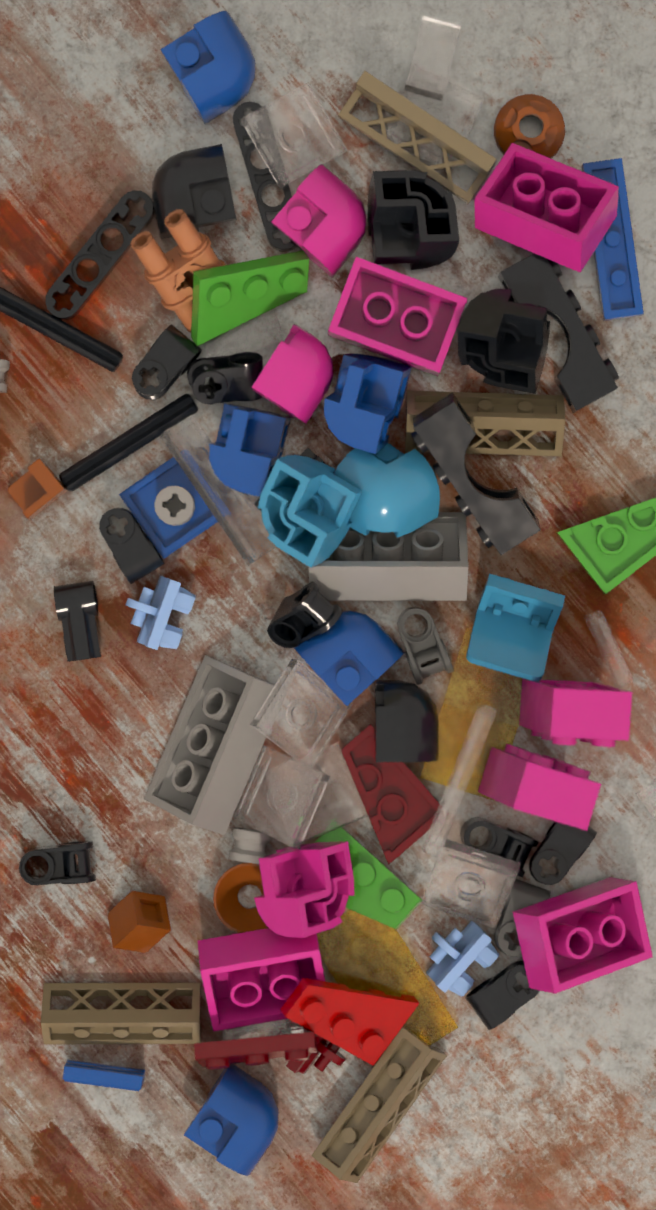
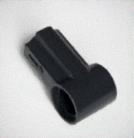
[54,581,102,662]

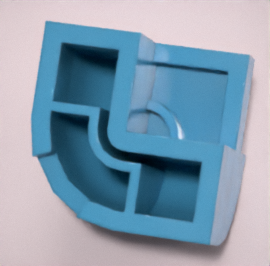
[334,443,440,538]
[258,455,363,568]

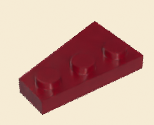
[341,724,448,865]
[194,1032,318,1069]

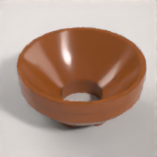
[494,94,565,159]
[213,863,269,933]

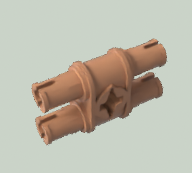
[131,209,226,333]

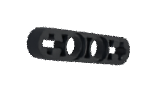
[233,102,298,252]
[45,190,155,320]

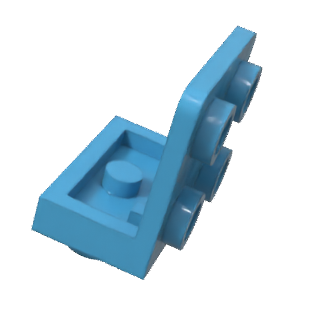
[466,573,565,681]

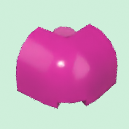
[271,164,367,278]
[252,324,333,424]
[254,841,354,938]

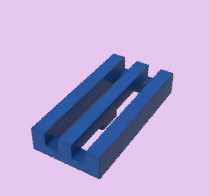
[63,1059,145,1091]

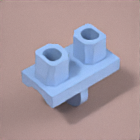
[125,576,196,650]
[426,920,499,997]

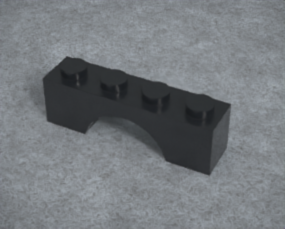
[498,253,619,413]
[411,392,541,555]

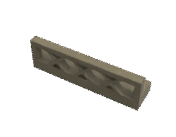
[338,71,497,204]
[405,391,565,457]
[41,983,201,1045]
[311,1027,447,1183]

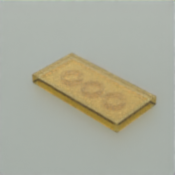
[420,628,522,801]
[317,909,458,1055]

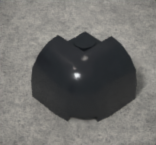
[152,144,237,239]
[367,170,460,270]
[457,289,550,394]
[375,680,439,762]

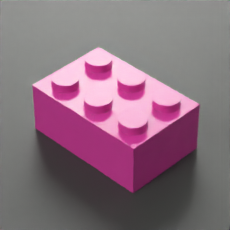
[475,143,619,273]
[328,257,468,377]
[519,678,632,747]
[478,744,601,831]
[513,877,653,994]
[197,928,326,1032]

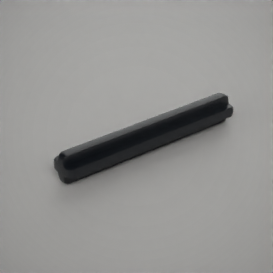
[0,287,123,372]
[59,394,198,492]

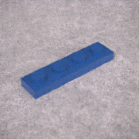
[582,158,644,321]

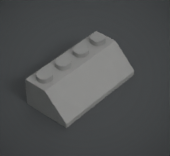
[309,512,468,601]
[144,655,286,835]

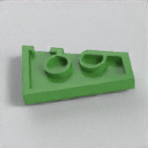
[191,250,309,346]
[556,498,656,594]
[315,821,423,930]

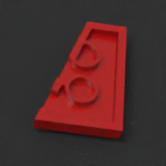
[280,978,420,1066]

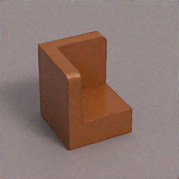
[7,458,68,520]
[108,891,171,953]

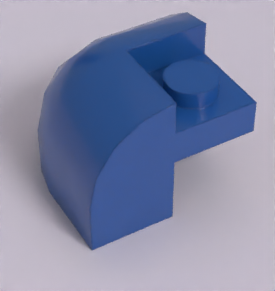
[161,10,256,124]
[324,353,412,454]
[209,404,291,497]
[294,611,405,706]
[184,1064,279,1176]

